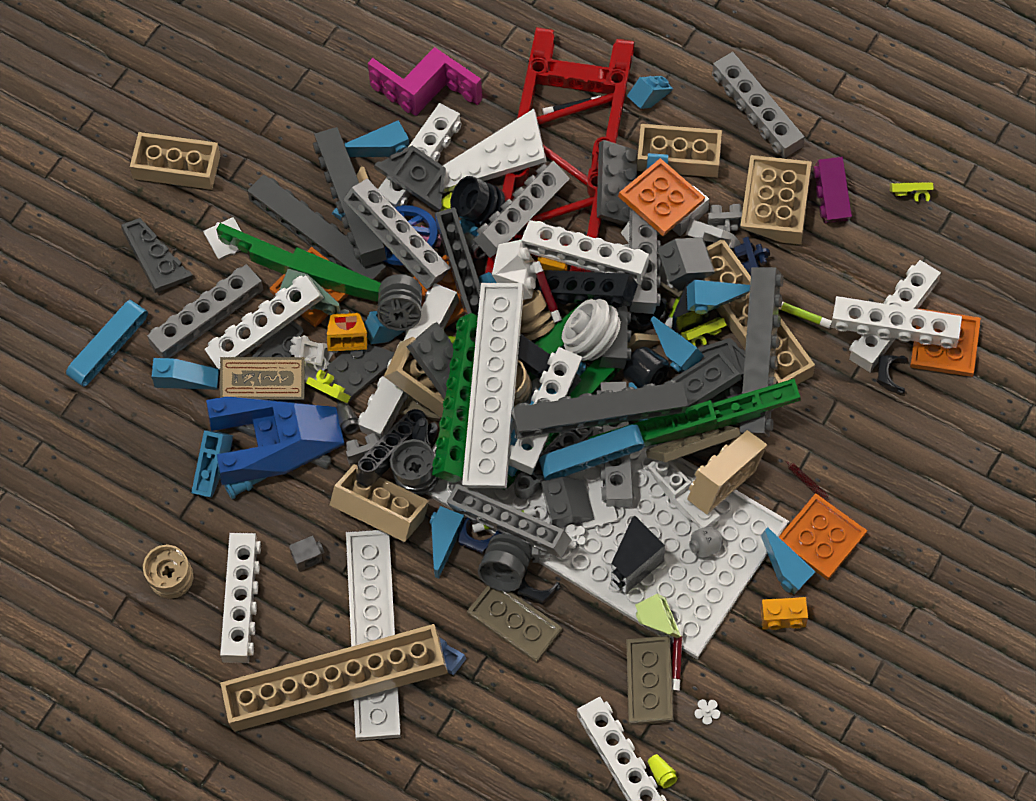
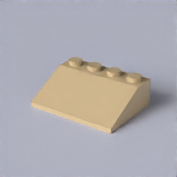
[740,155,812,245]

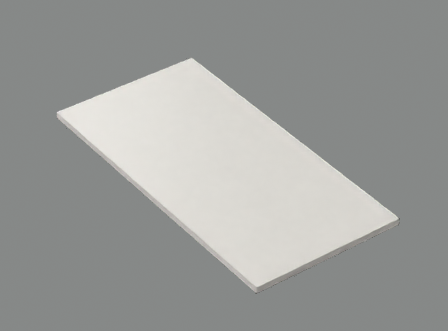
[415,377,789,659]

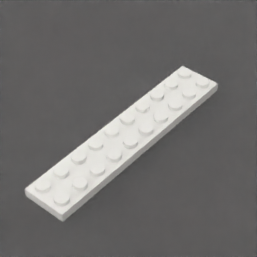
[462,283,524,488]
[346,530,401,741]

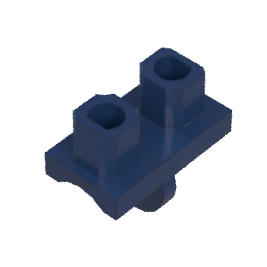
[734,237,770,275]

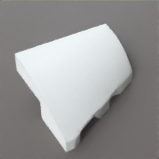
[686,219,741,248]
[294,339,338,383]

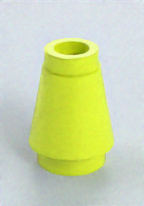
[647,754,678,788]

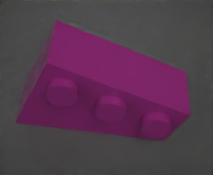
[813,157,852,224]

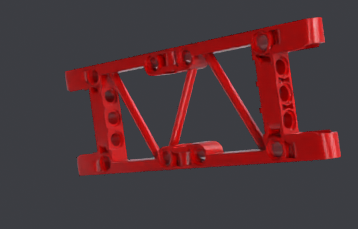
[485,27,635,274]

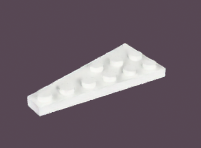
[443,109,547,193]

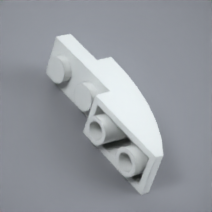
[647,460,720,529]

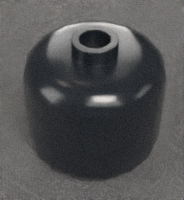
[623,347,670,388]

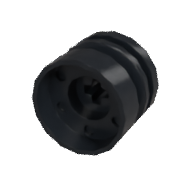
[450,176,505,226]

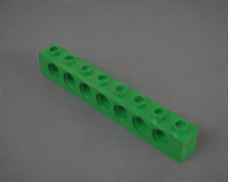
[432,313,478,483]

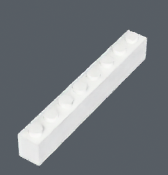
[358,283,459,440]

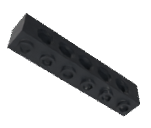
[534,270,638,307]

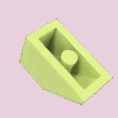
[635,593,681,638]

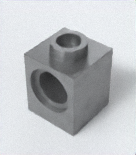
[289,536,324,572]

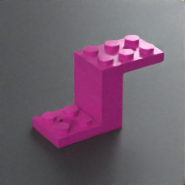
[368,47,482,116]

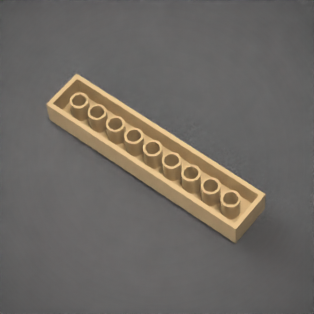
[220,624,448,732]

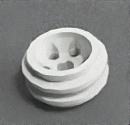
[562,299,621,361]

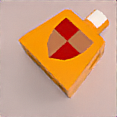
[327,309,367,351]

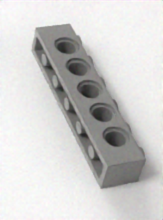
[712,52,804,159]
[473,161,570,258]
[344,179,451,289]
[629,207,661,314]
[147,264,263,358]
[597,382,633,508]
[447,484,572,559]

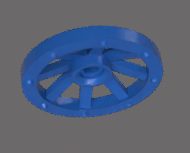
[383,205,438,265]

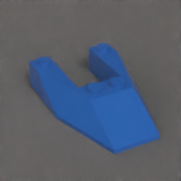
[206,396,344,485]

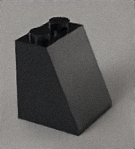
[611,516,665,594]

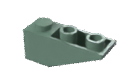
[279,269,341,315]

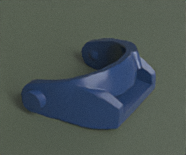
[459,518,503,554]

